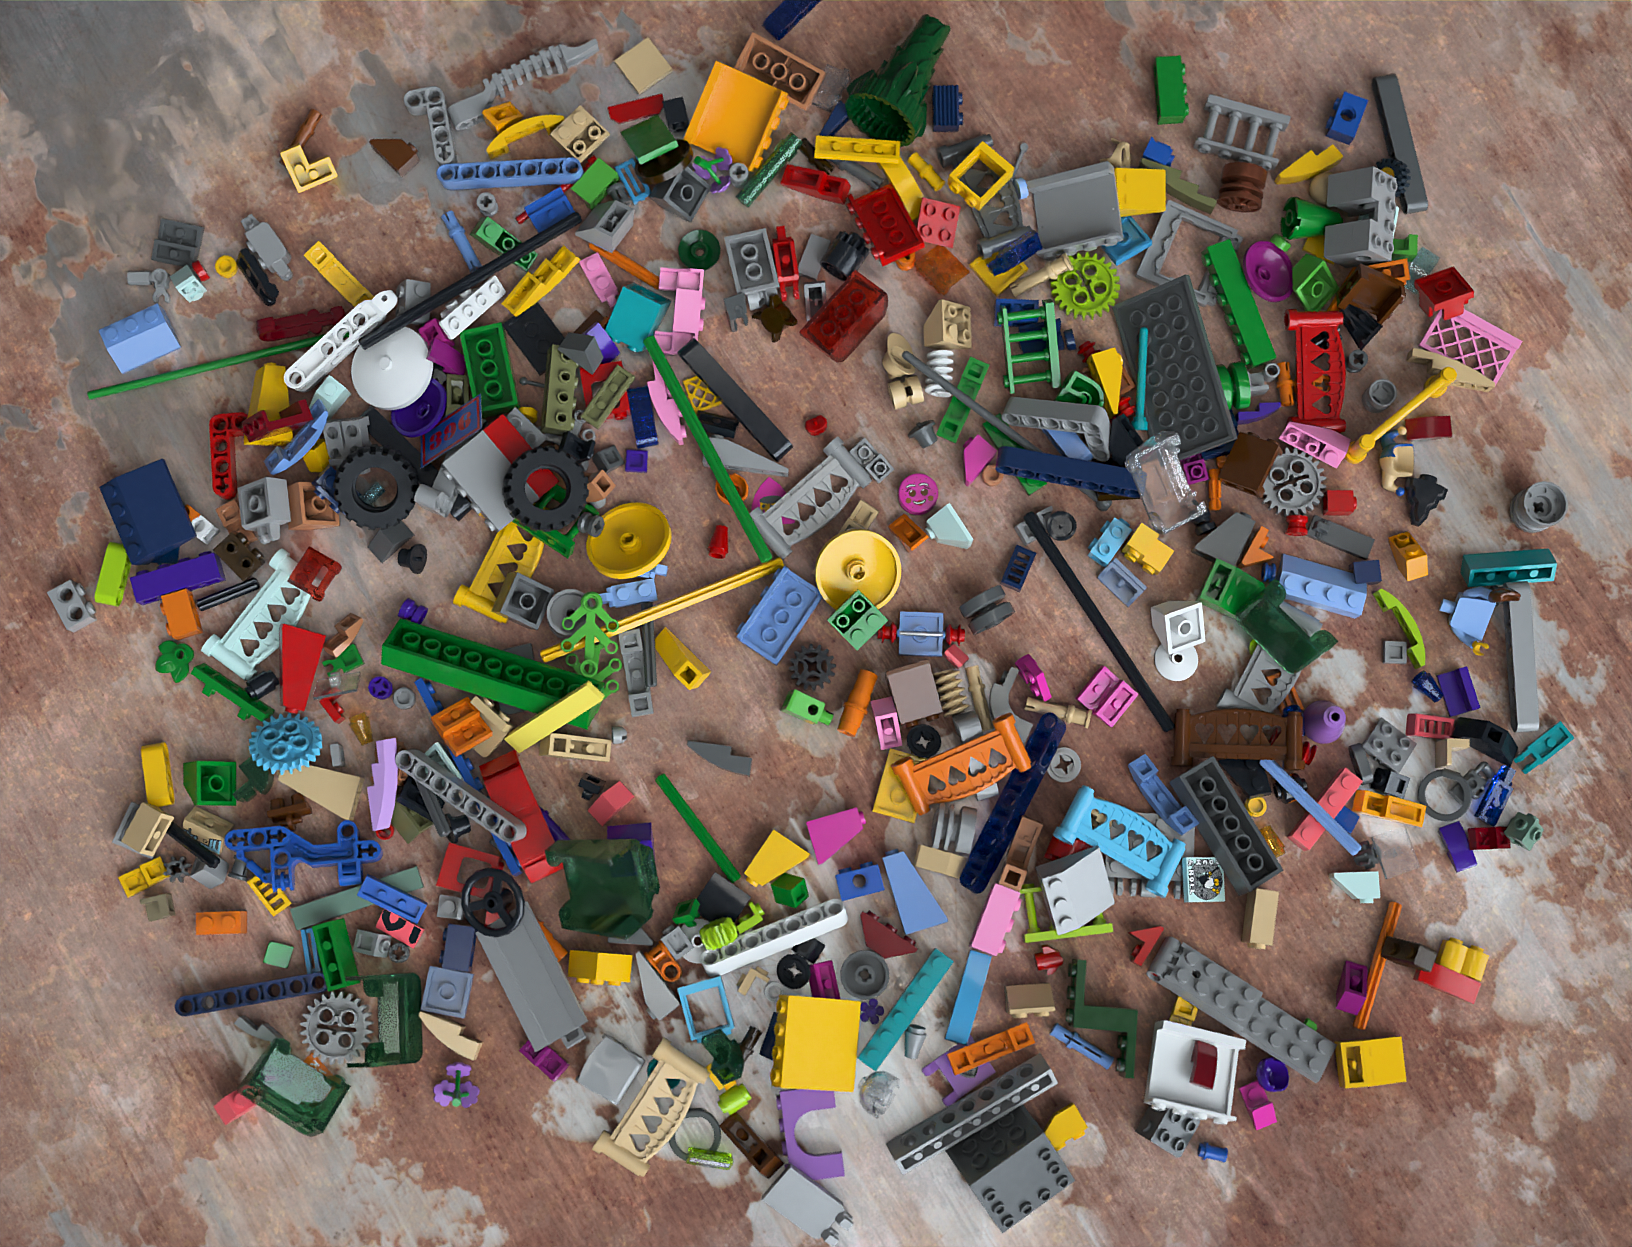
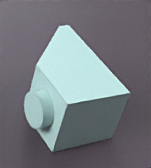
[309,375,351,421]
[1329,871,1380,903]

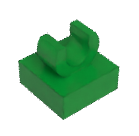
[672,898,700,928]

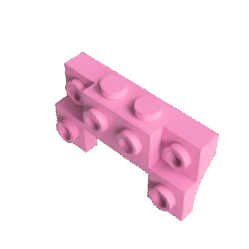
[654,267,705,355]

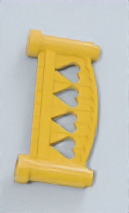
[1345,367,1457,464]
[453,502,549,624]

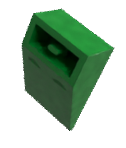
[1196,558,1272,628]

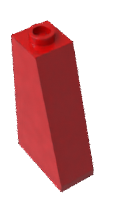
[279,624,326,714]

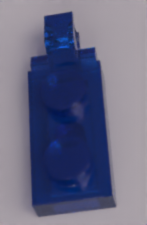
[986,230,1043,276]
[1474,765,1516,827]

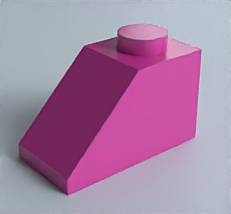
[962,435,997,487]

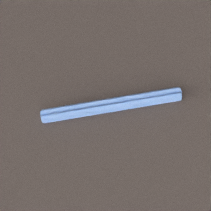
[1259,760,1361,856]

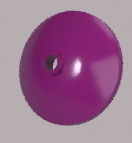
[1243,241,1293,302]

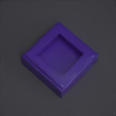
[625,449,648,473]

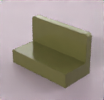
[391,794,434,844]

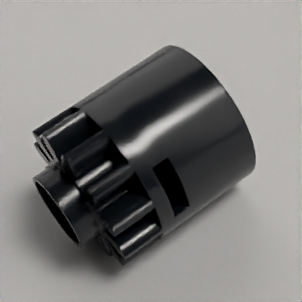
[819,231,870,283]

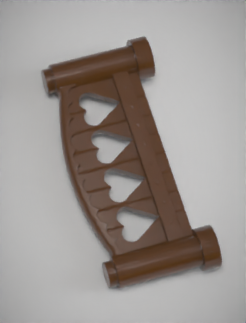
[1171,708,1305,770]

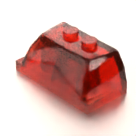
[799,270,888,363]

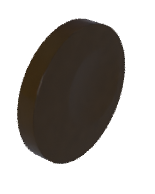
[634,139,693,184]

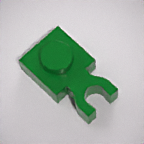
[322,644,365,678]

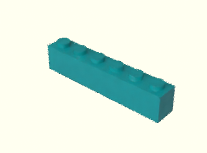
[857,948,954,1072]

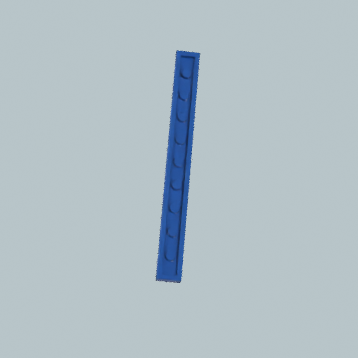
[414,678,524,877]

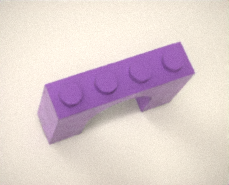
[776,1089,845,1180]

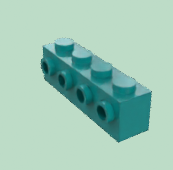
[1460,548,1557,587]

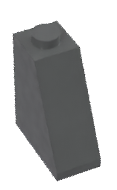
[1191,512,1256,566]

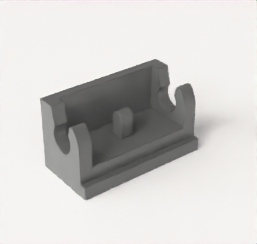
[724,293,748,332]

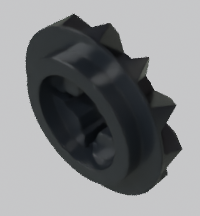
[907,724,941,759]
[777,953,812,989]

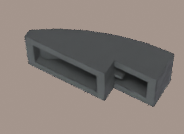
[687,741,752,777]

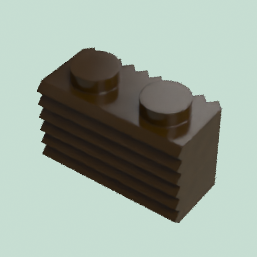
[1381,936,1437,972]

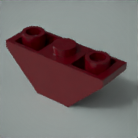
[860,910,918,958]

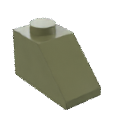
[444,374,469,417]

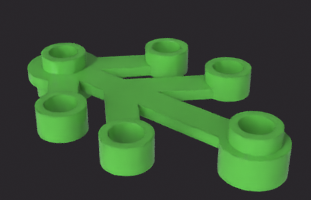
[561,592,619,677]
[565,642,622,714]

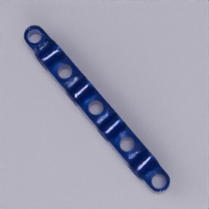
[960,712,1066,894]

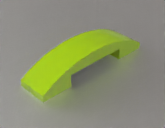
[1373,589,1425,670]

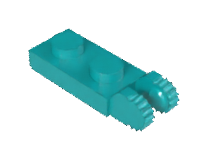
[1513,721,1574,774]

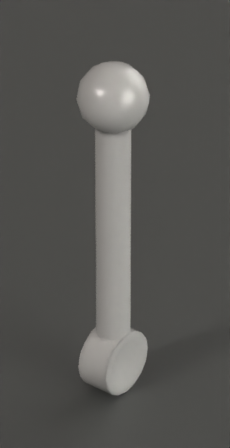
[1011,143,1028,183]

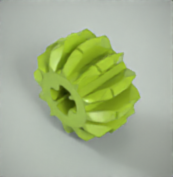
[699,917,738,950]

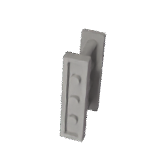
[1193,94,1291,171]

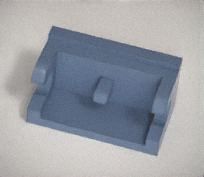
[1097,558,1147,607]

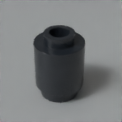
[245,670,280,700]

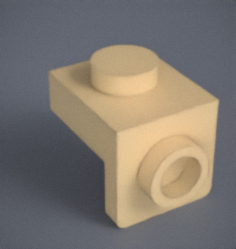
[736,966,770,995]

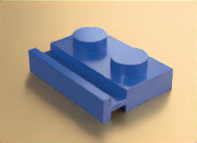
[524,187,575,233]

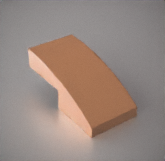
[215,499,258,545]
[323,613,363,658]

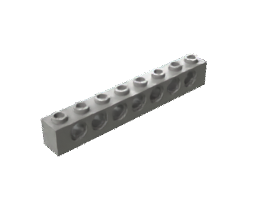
[886,1053,1058,1175]

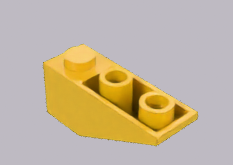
[655,627,711,690]
[1043,1103,1088,1151]

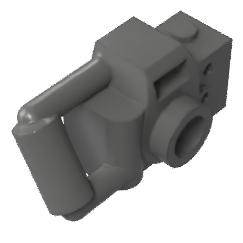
[1448,762,1496,805]

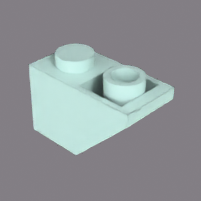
[170,265,207,303]

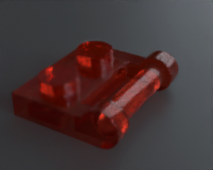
[287,546,342,602]

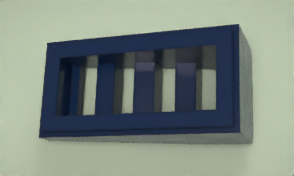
[819,100,850,137]
[1000,545,1036,593]

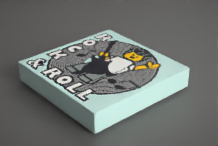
[1182,857,1225,902]

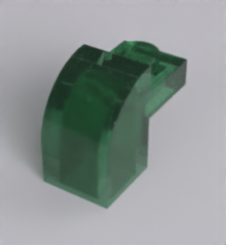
[232,756,274,802]
[701,1028,744,1085]

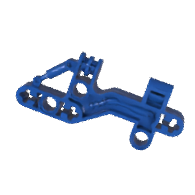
[224,820,383,892]

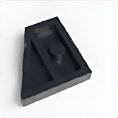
[1339,304,1383,351]
[1218,759,1272,799]
[396,775,445,822]

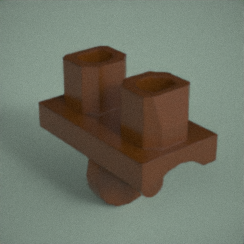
[267,793,312,831]

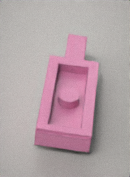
[579,252,619,311]

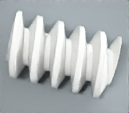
[925,350,954,397]

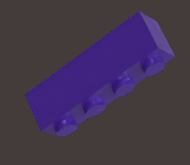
[130,551,226,605]

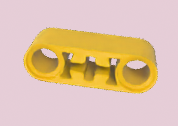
[141,742,175,807]

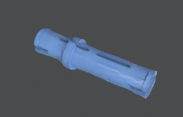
[441,211,482,273]
[1049,1023,1114,1070]

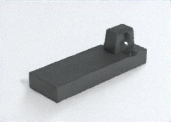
[1306,515,1375,560]

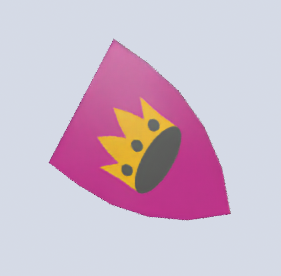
[751,477,795,524]

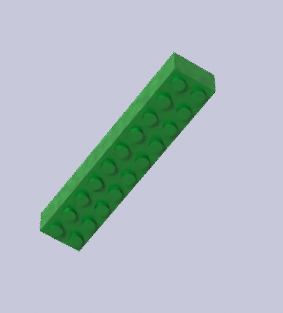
[381,618,605,730]

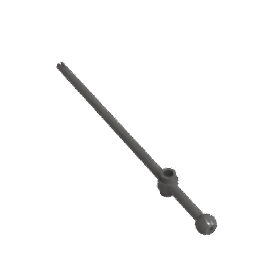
[902,351,1112,511]

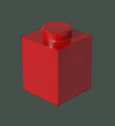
[1323,490,1357,516]

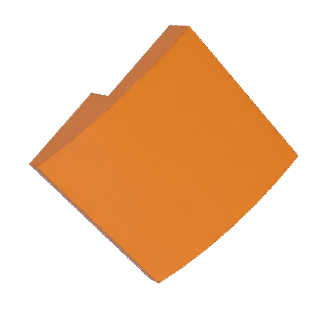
[431,696,493,757]

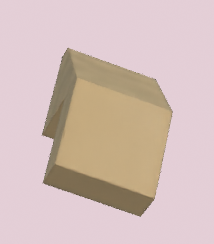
[913,844,967,879]

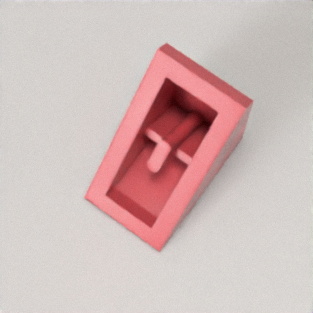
[588,781,635,827]

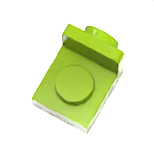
[736,901,765,934]

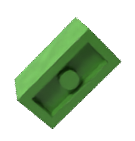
[571,158,620,210]

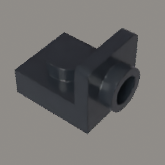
[1371,767,1410,799]

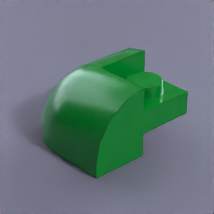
[1054,369,1104,407]

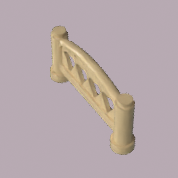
[592,1038,710,1177]

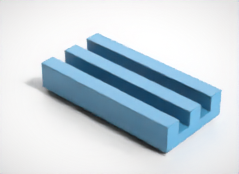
[614,158,651,205]
[301,928,323,974]

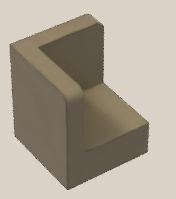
[140,894,176,921]

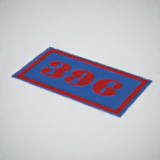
[421,393,482,468]

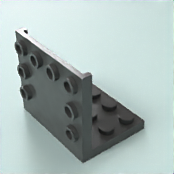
[945,1105,1075,1234]

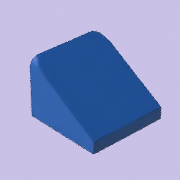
[1334,806,1360,834]

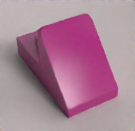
[1238,1080,1277,1130]

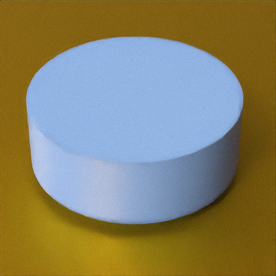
[1013,177,1028,200]

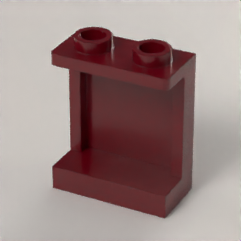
[242,399,313,443]

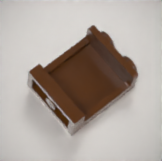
[1336,263,1406,325]
[1218,432,1283,498]

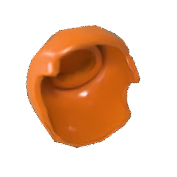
[715,473,749,505]

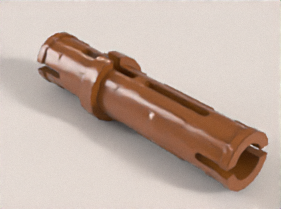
[279,108,323,168]

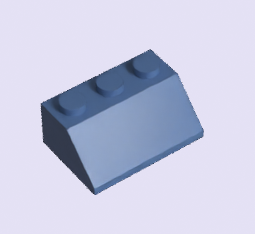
[98,303,181,374]

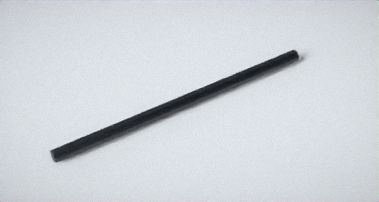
[358,212,582,350]
[1023,511,1174,732]

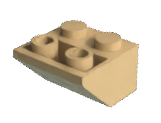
[550,105,610,163]
[1004,983,1055,1018]

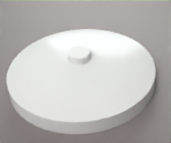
[351,327,433,410]

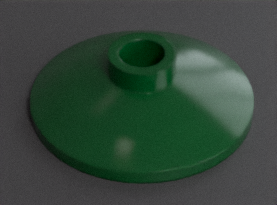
[678,230,721,271]

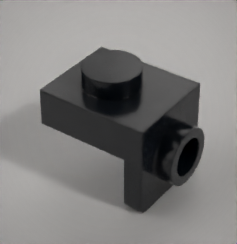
[558,431,596,463]

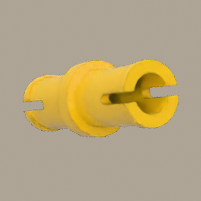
[908,152,945,191]

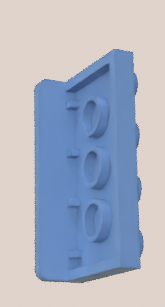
[736,566,823,666]

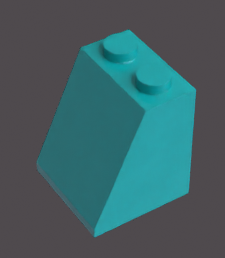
[605,283,672,352]

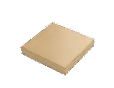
[614,37,673,95]

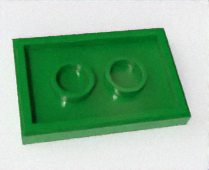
[620,114,678,164]

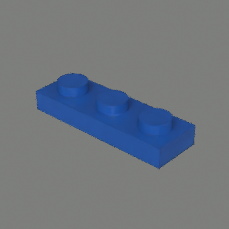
[357,874,428,924]

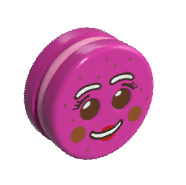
[898,473,938,515]

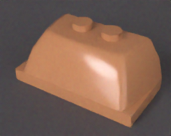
[734,32,827,111]

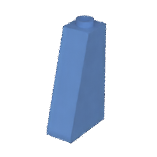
[882,849,948,935]

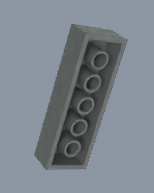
[1169,756,1284,896]

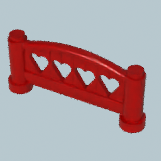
[1284,309,1346,434]

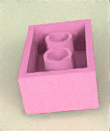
[969,883,1022,956]

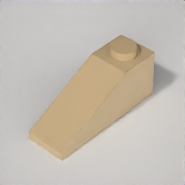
[539,733,611,762]

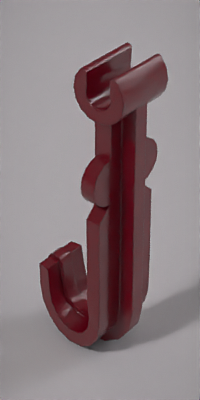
[256,306,345,342]

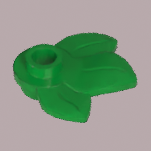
[155,640,194,683]

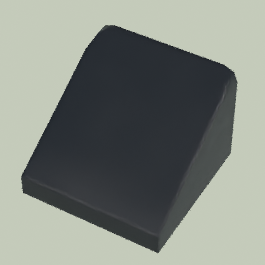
[791,938,825,964]

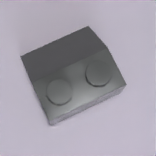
[649,166,711,222]

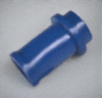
[1198,1142,1228,1163]

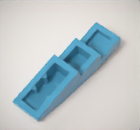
[945,950,992,1045]

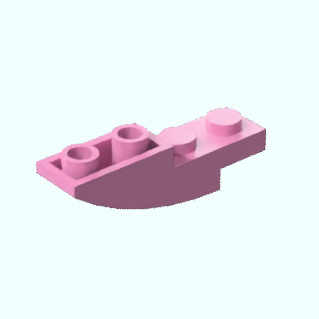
[647,360,687,445]

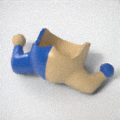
[1379,426,1414,496]

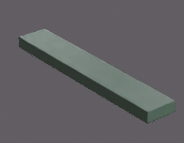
[290,866,424,930]

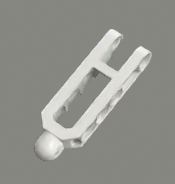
[284,290,397,392]

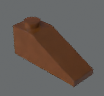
[719,1112,784,1179]

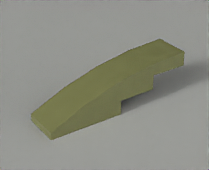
[1138,158,1217,214]

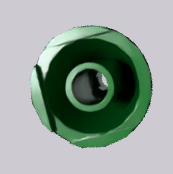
[1281,197,1343,240]

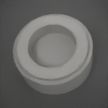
[393,687,416,710]

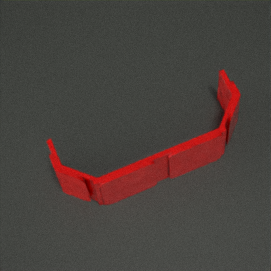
[479,750,569,883]

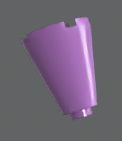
[1302,700,1346,744]

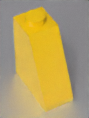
[744,829,810,887]

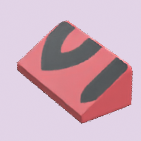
[376,909,425,949]

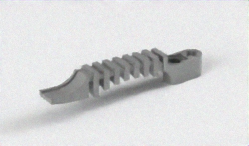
[447,38,599,130]

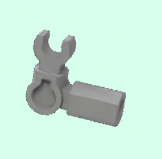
[127,268,171,304]

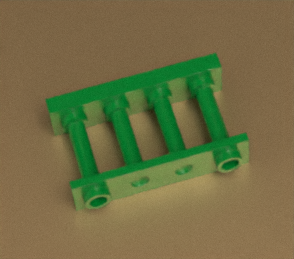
[997,299,1061,394]
[512,484,600,559]

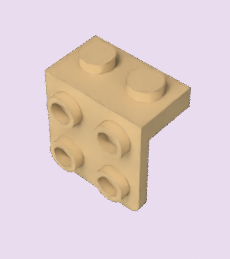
[470,696,515,758]

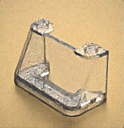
[1125,431,1208,535]

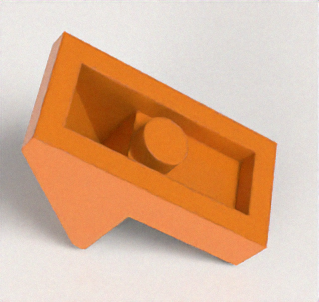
[888,513,929,553]
[1237,526,1274,568]

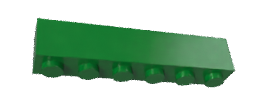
[1201,239,1277,370]

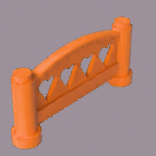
[891,713,1032,816]

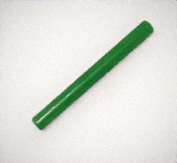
[655,773,741,883]

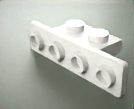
[439,276,506,340]

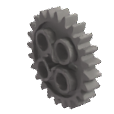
[1262,447,1326,517]
[300,991,374,1065]

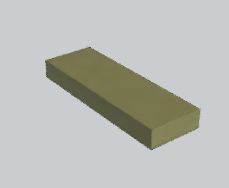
[580,364,635,430]

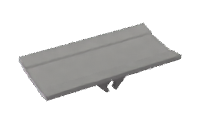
[476,901,588,1052]

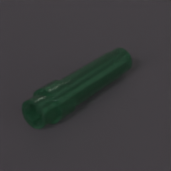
[736,132,803,208]

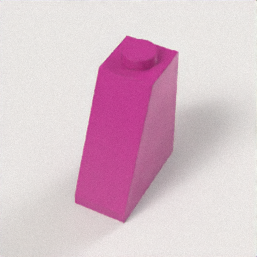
[806,807,866,865]

